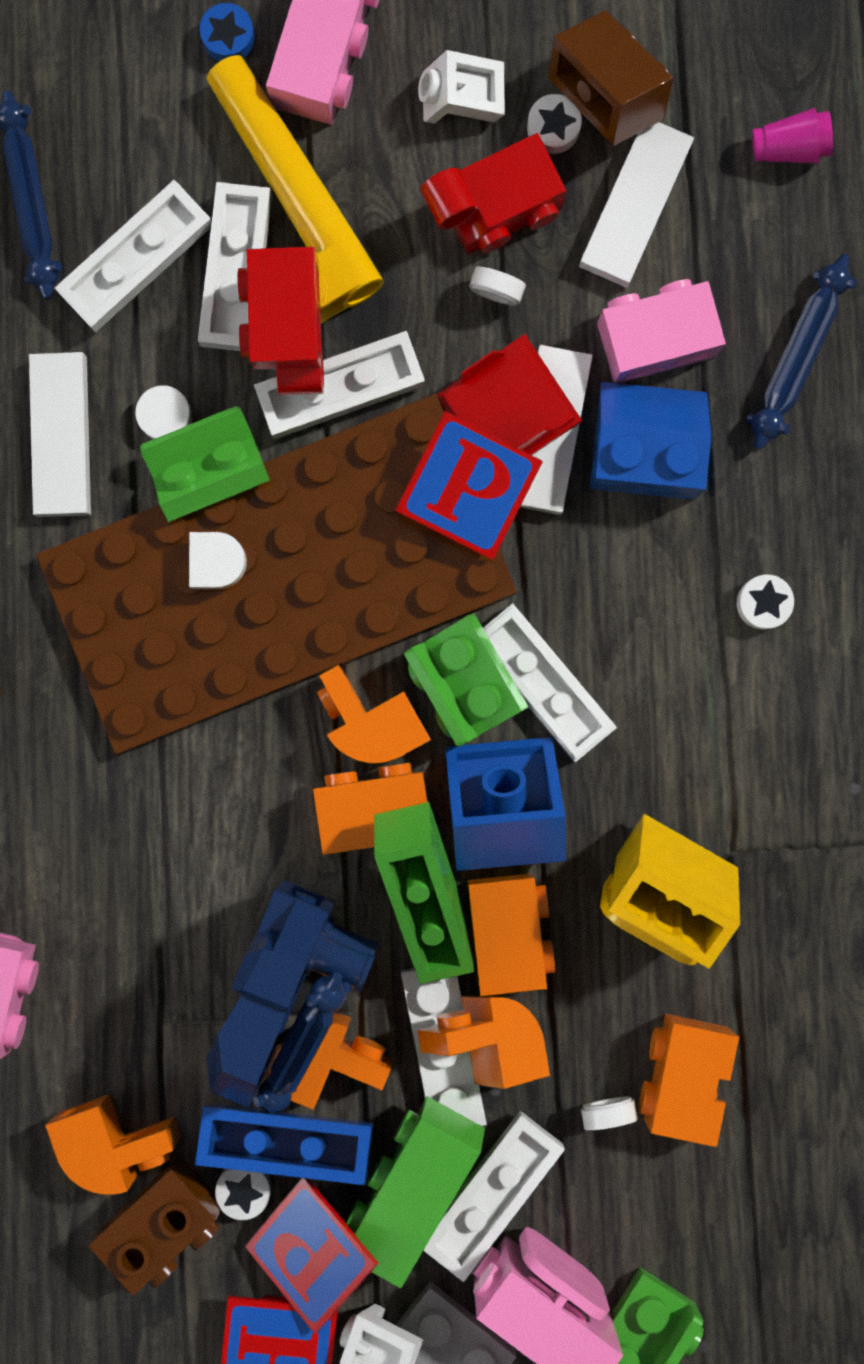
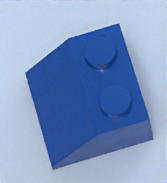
[589,382,711,500]
[445,737,566,871]

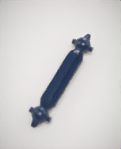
[0,90,62,300]
[746,254,857,450]
[253,972,351,1113]

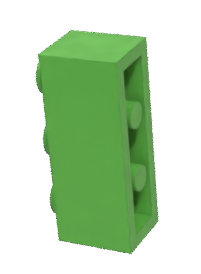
[374,802,474,984]
[344,1096,485,1288]

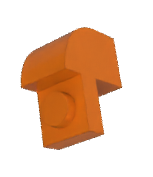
[317,665,431,763]
[417,995,550,1089]
[266,1013,392,1110]
[45,1094,182,1195]

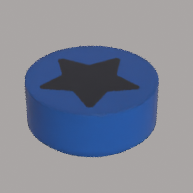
[199,3,255,62]

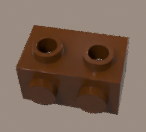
[549,10,674,146]
[88,1155,221,1296]

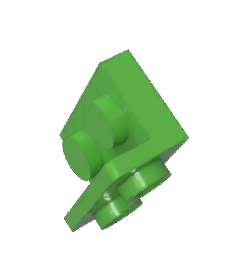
[140,406,270,522]
[404,613,528,747]
[611,1267,704,1364]

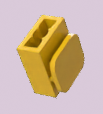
[600,814,740,969]

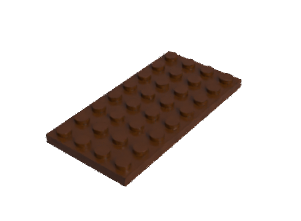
[36,393,517,755]

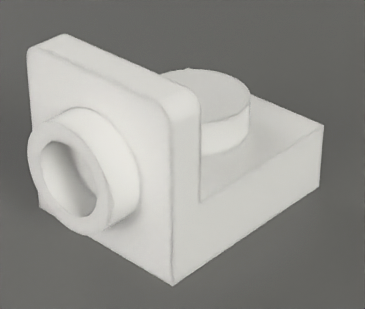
[418,50,505,124]
[340,1304,423,1364]

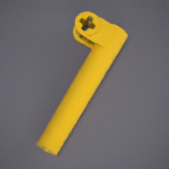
[207,55,384,324]

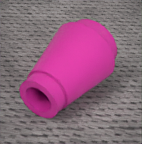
[752,107,833,164]

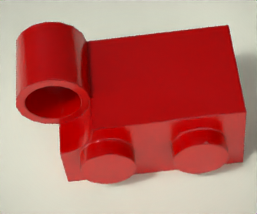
[420,133,567,255]
[237,247,324,396]

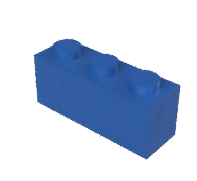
[195,1104,374,1185]

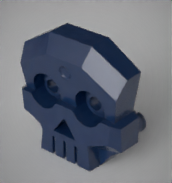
[206,880,379,1108]

